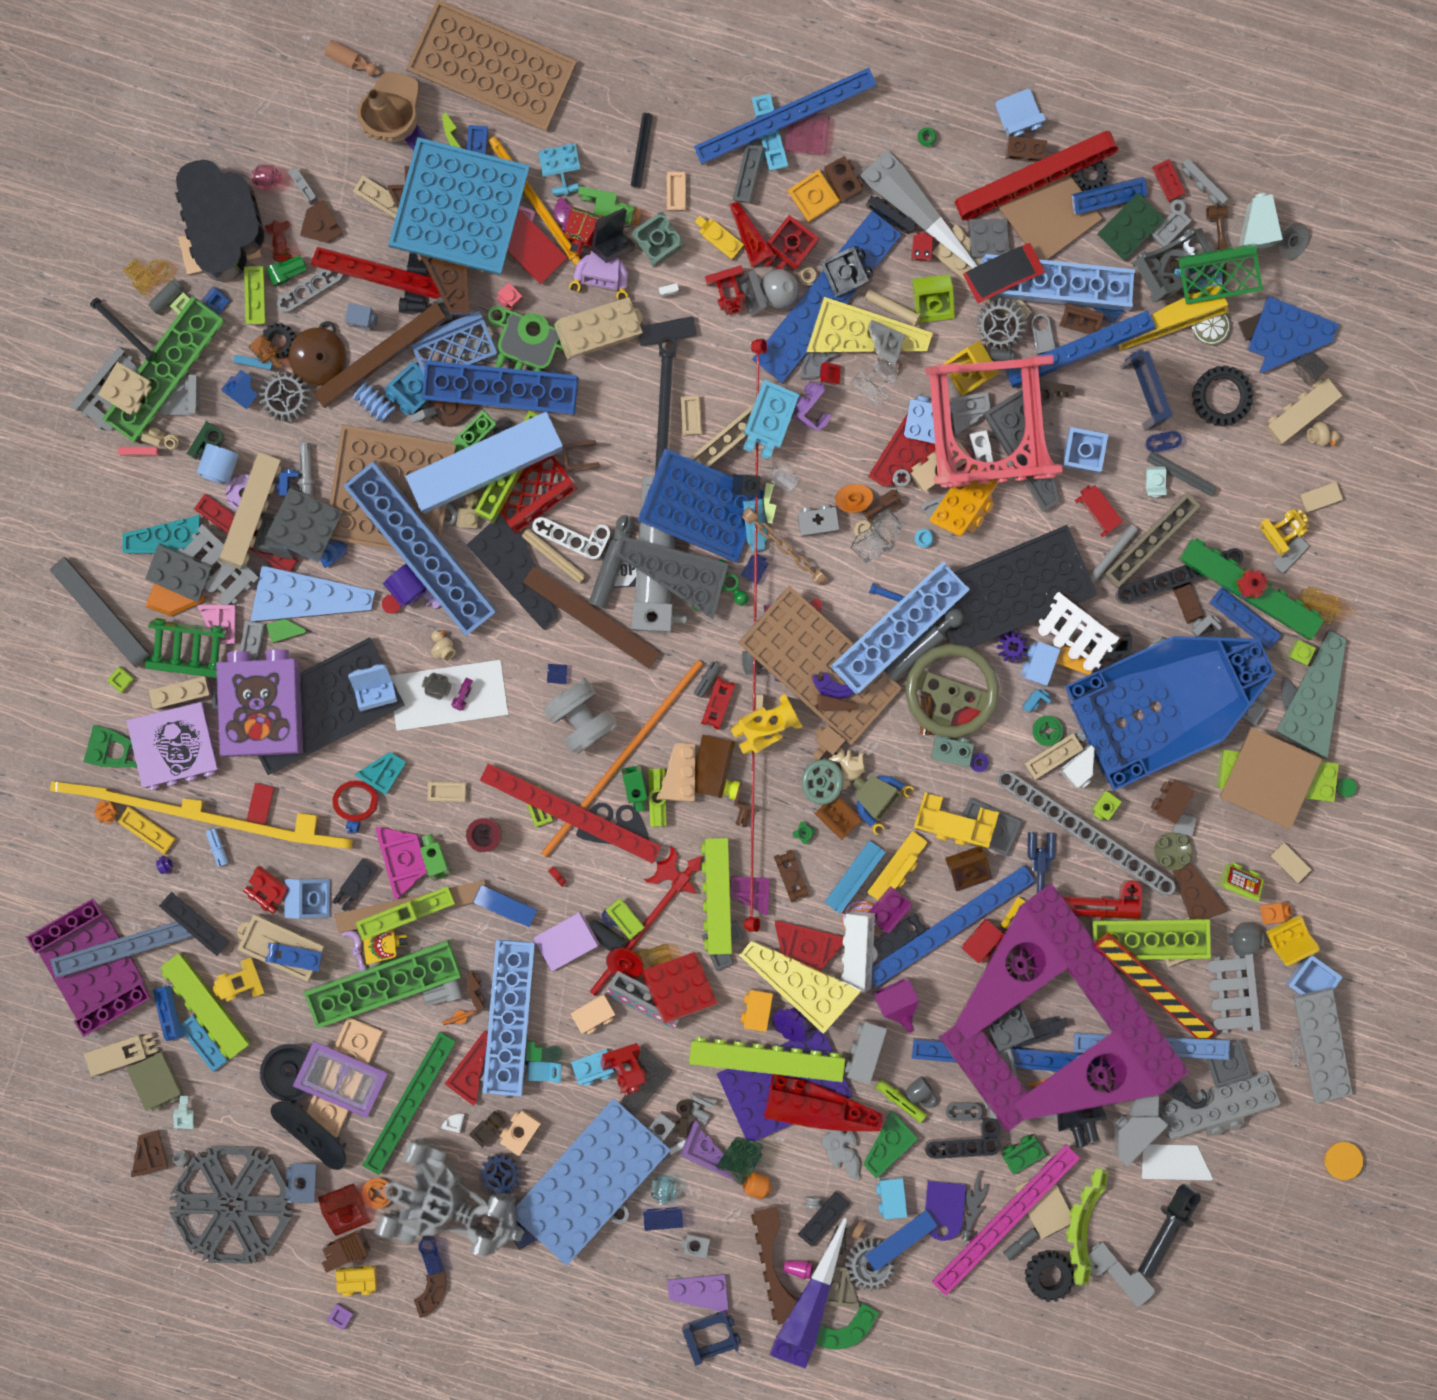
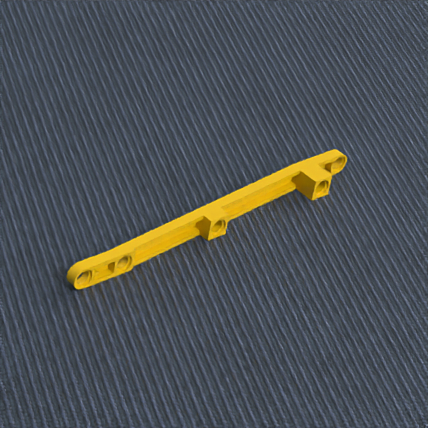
[50,781,353,849]

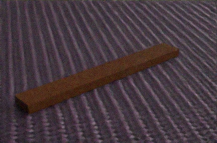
[314,302,448,408]
[522,567,660,669]

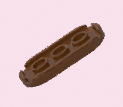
[430,364,486,427]

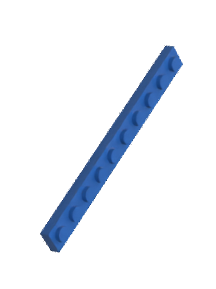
[694,68,877,165]
[872,865,1035,988]
[912,1038,1105,1073]

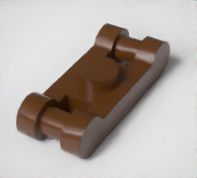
[774,850,809,903]

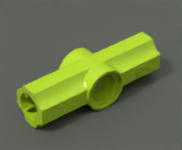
[648,768,667,827]

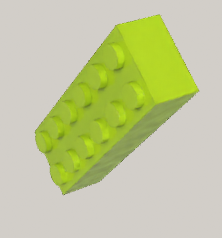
[1216,750,1339,802]
[1092,919,1211,960]

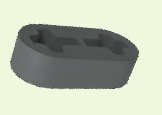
[945,1102,982,1121]

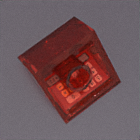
[318,1183,371,1236]

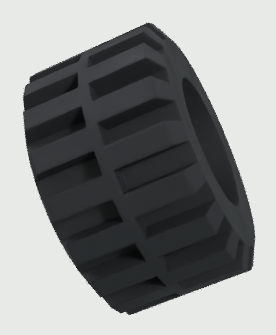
[1025,1250,1075,1302]

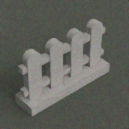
[70,347,139,430]
[178,523,260,605]
[1207,954,1261,1033]

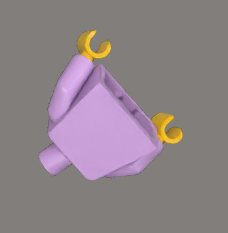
[569,251,628,300]

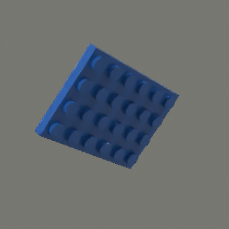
[637,449,764,563]

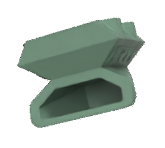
[631,212,684,267]

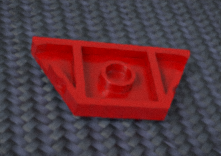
[774,920,843,971]

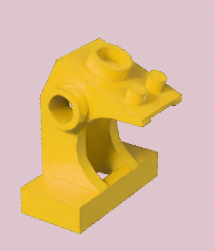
[1259,509,1310,557]
[213,957,264,1001]

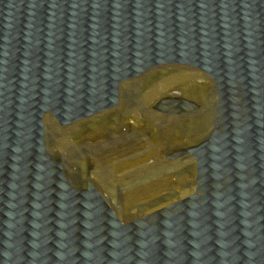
[122,258,169,295]

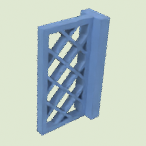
[411,310,498,376]

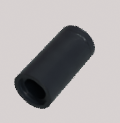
[589,918,625,951]

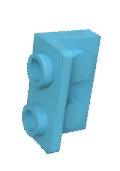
[571,1049,615,1087]

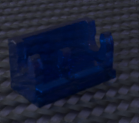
[643,1206,683,1231]

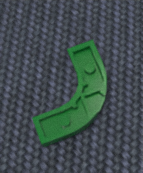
[815,1302,879,1350]

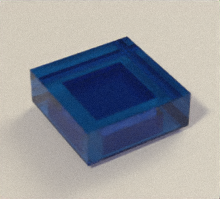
[547,664,567,684]

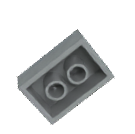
[844,1019,887,1085]

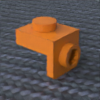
[1260,901,1292,925]

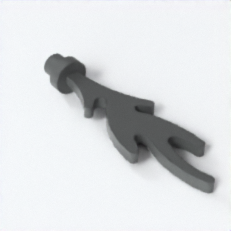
[961,1170,988,1241]

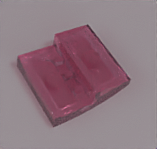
[785,115,830,155]

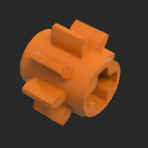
[94,800,118,824]

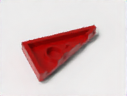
[729,202,774,268]
[445,1030,488,1106]

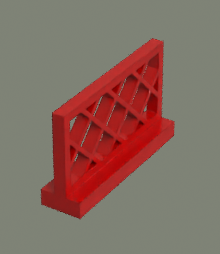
[500,455,578,534]

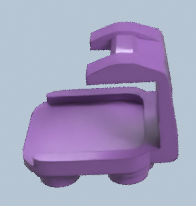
[792,381,831,430]

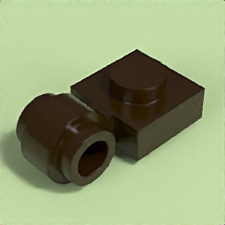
[675,1099,692,1138]
[469,1111,505,1148]

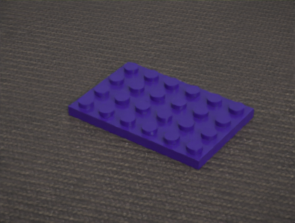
[717,1028,853,1144]

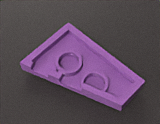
[668,1274,729,1313]

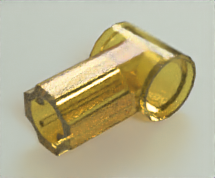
[634,943,672,970]

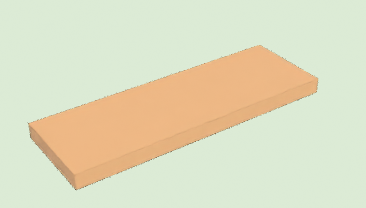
[306,1017,383,1138]

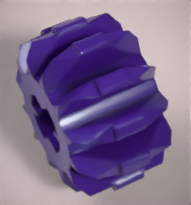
[996,631,1029,663]

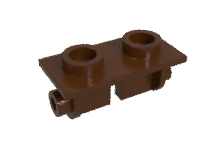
[862,489,903,524]

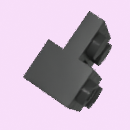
[253,513,295,560]

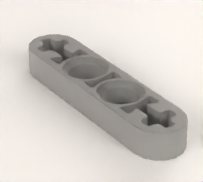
[277,269,344,313]

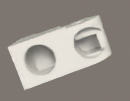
[968,430,993,465]

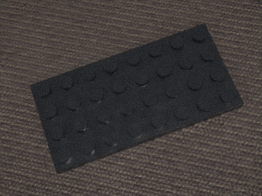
[940,525,1097,648]
[258,637,405,775]

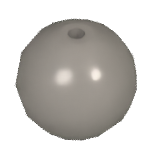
[761,269,799,309]

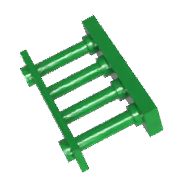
[145,618,228,678]

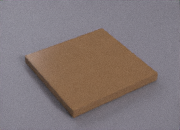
[997,175,1102,260]
[1219,727,1322,830]

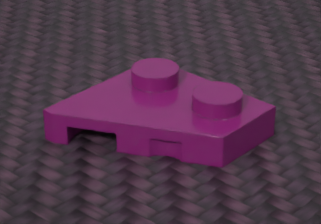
[730,876,770,915]

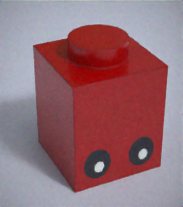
[911,232,933,262]

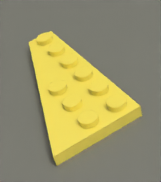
[806,297,933,352]
[739,940,862,1034]

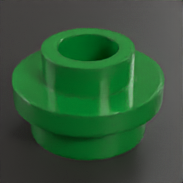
[917,127,937,147]

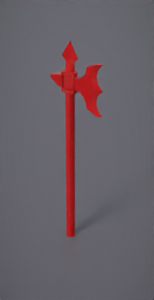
[589,845,702,996]

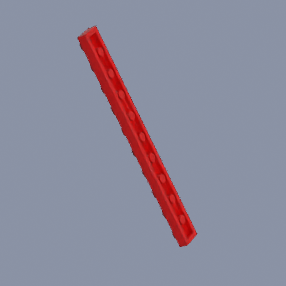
[480,763,661,864]

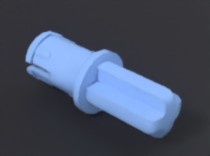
[206,828,229,867]

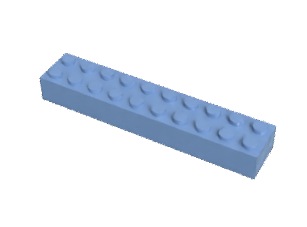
[343,460,498,636]

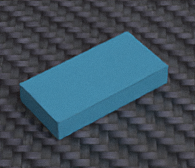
[233,355,275,372]

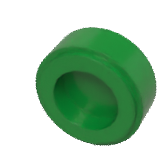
[1336,778,1357,797]

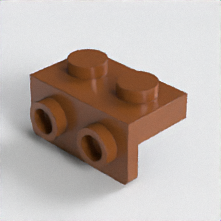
[814,796,862,840]

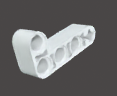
[533,517,611,560]

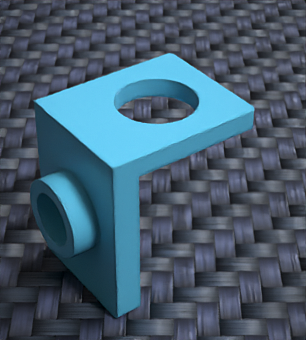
[527,1061,562,1083]

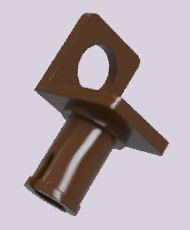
[734,782,760,827]

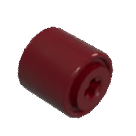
[466,818,502,853]

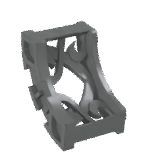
[1132,228,1224,303]

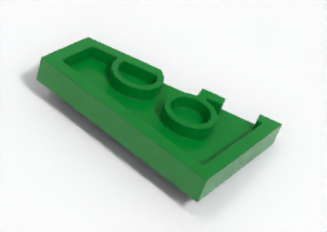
[863,1111,918,1179]

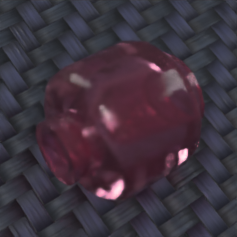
[252,164,282,190]

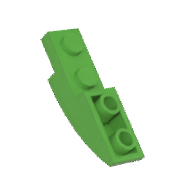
[452,410,497,453]

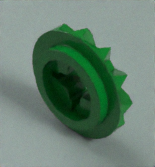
[1032,716,1063,746]

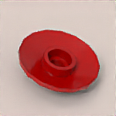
[606,948,643,979]

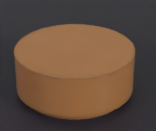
[851,1220,867,1240]

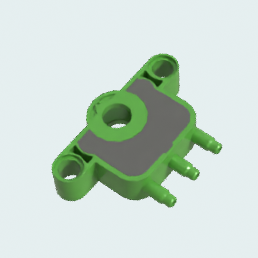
[488,306,564,372]

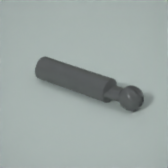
[588,515,635,609]
[884,609,964,682]

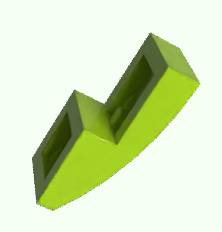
[442,112,461,148]

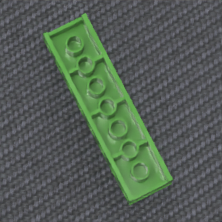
[102,297,226,443]
[304,939,462,1029]

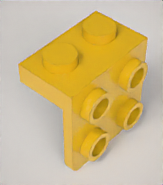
[1266,915,1320,966]

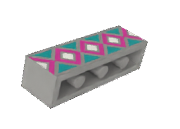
[606,971,679,1030]

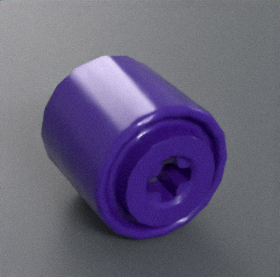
[383,563,427,607]

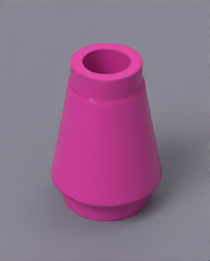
[784,1260,813,1280]

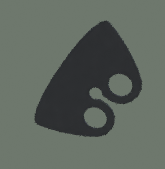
[576,803,649,844]

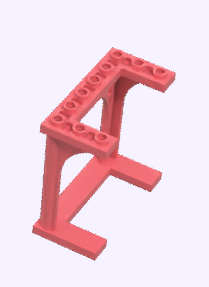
[925,355,1062,487]

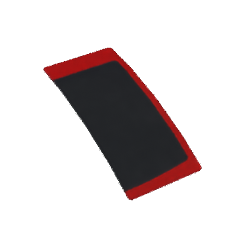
[963,243,1045,303]

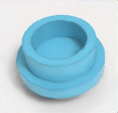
[914,529,934,548]

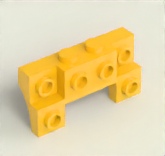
[914,792,999,849]

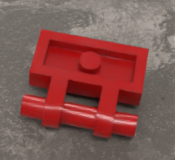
[243,866,289,914]

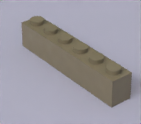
[1103,492,1201,588]

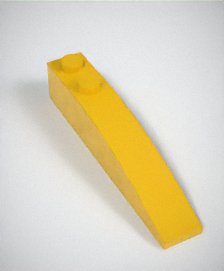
[1118,286,1229,352]

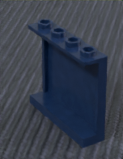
[1121,349,1173,431]

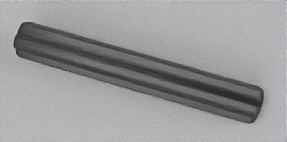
[1147,452,1217,496]

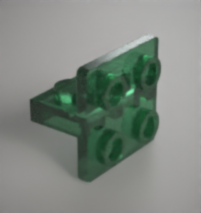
[716,1137,764,1185]

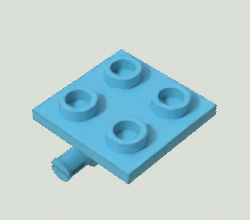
[538,144,581,196]

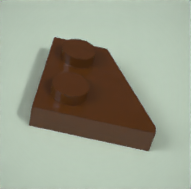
[131,1130,169,1177]

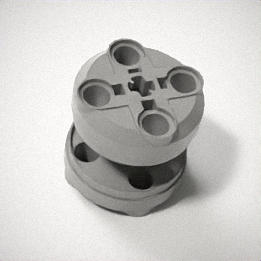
[542,678,618,756]

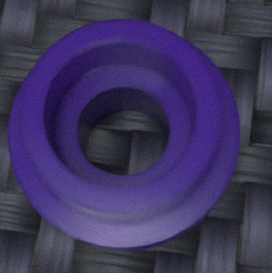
[970,753,989,772]
[156,855,173,874]

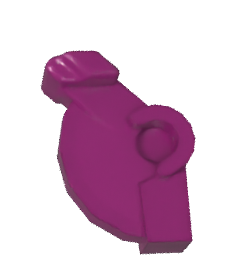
[554,197,571,233]
[451,677,473,711]

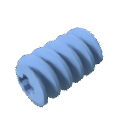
[353,382,396,422]

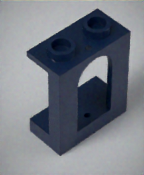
[682,1310,741,1366]

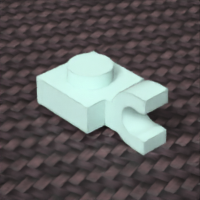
[173,1096,194,1129]

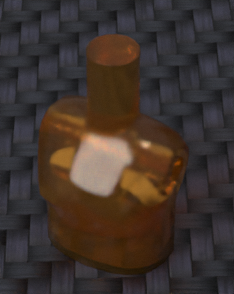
[249,334,282,369]

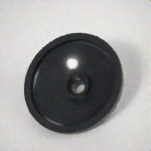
[260,1044,318,1101]

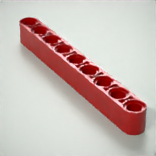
[954,131,1119,221]

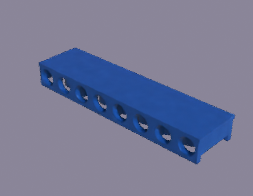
[421,360,579,415]

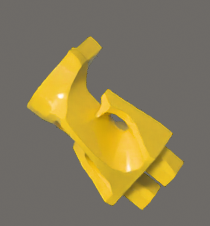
[730,693,803,754]

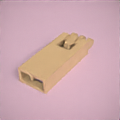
[84,1033,159,1077]

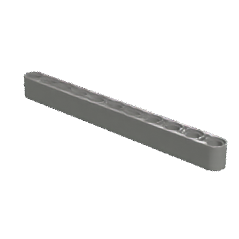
[996,771,1175,895]

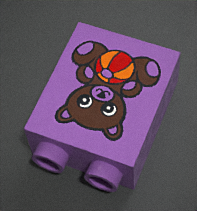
[217,649,303,757]

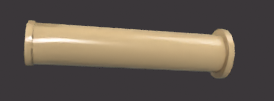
[864,289,921,327]

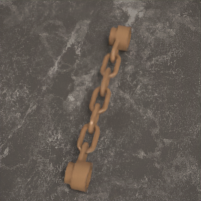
[742,507,829,586]

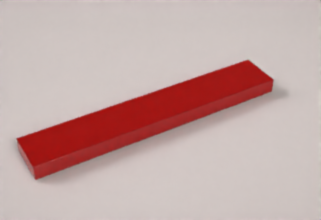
[194,494,298,571]

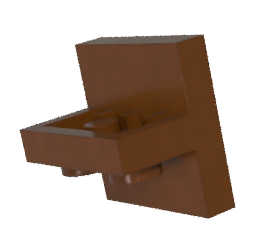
[945,846,992,891]

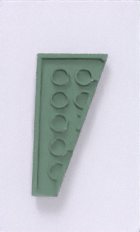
[1275,630,1346,759]

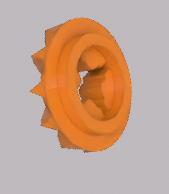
[362,1178,391,1209]

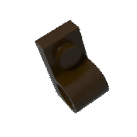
[1039,380,1075,406]

